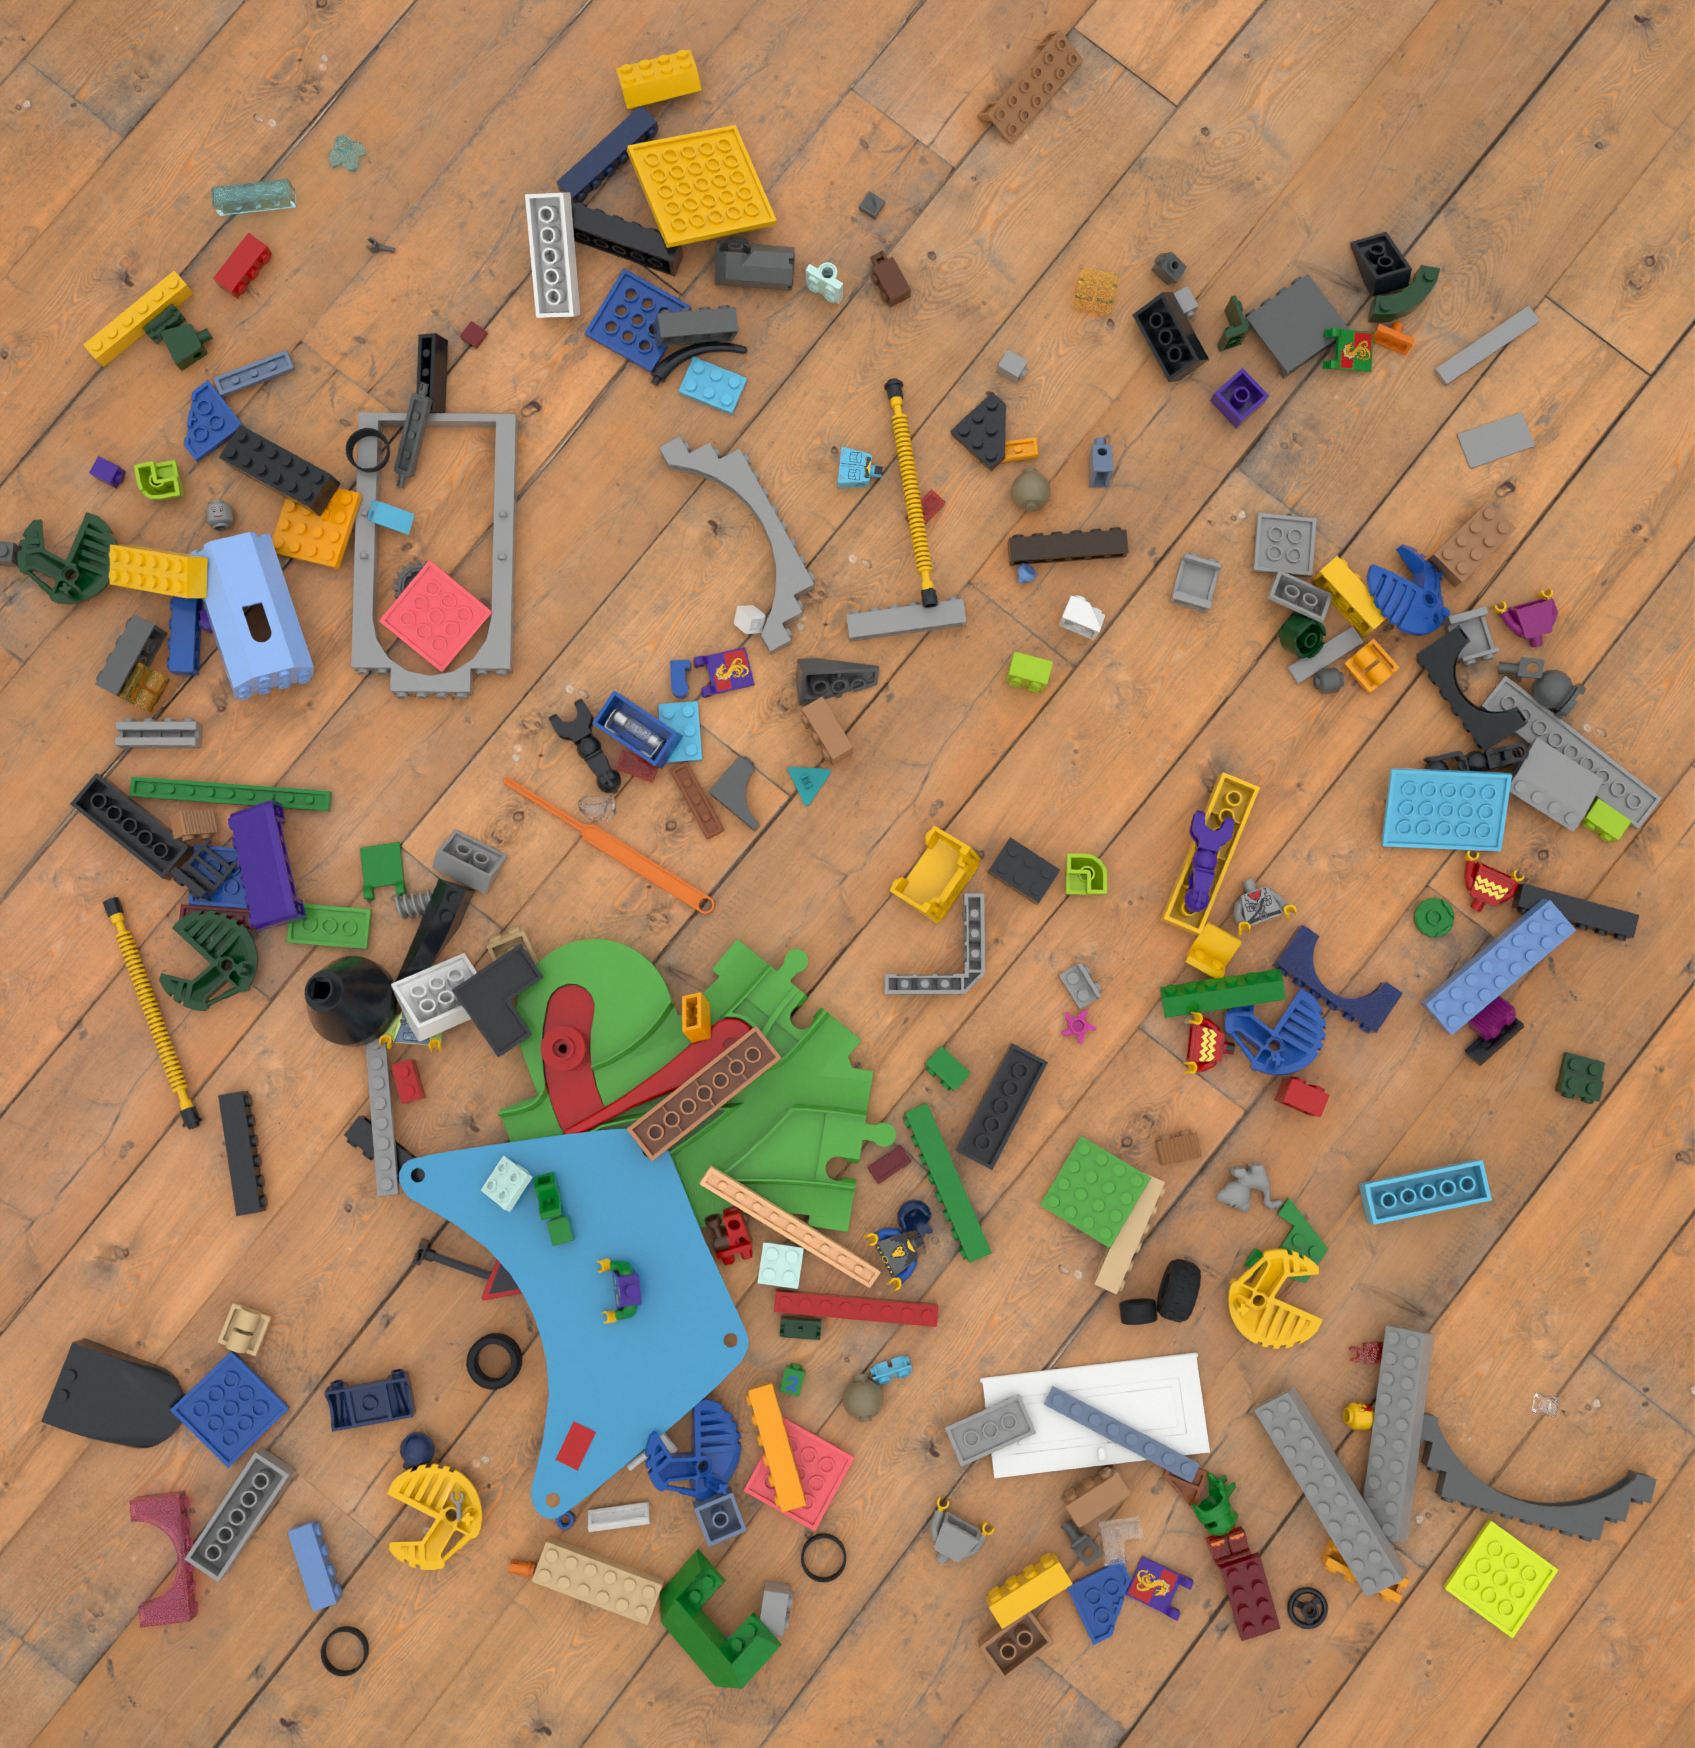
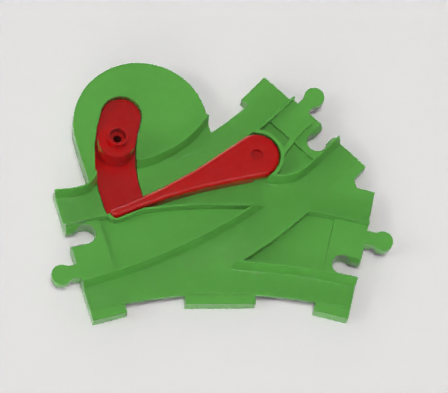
[497,939,896,1232]

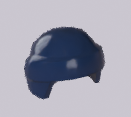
[897,1199,933,1237]
[400,1432,435,1472]

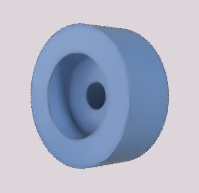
[1017,563,1037,584]

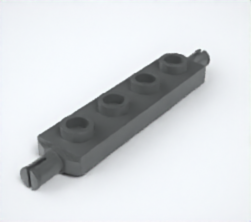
[394,382,433,488]

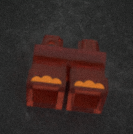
[1204,1526,1252,1572]

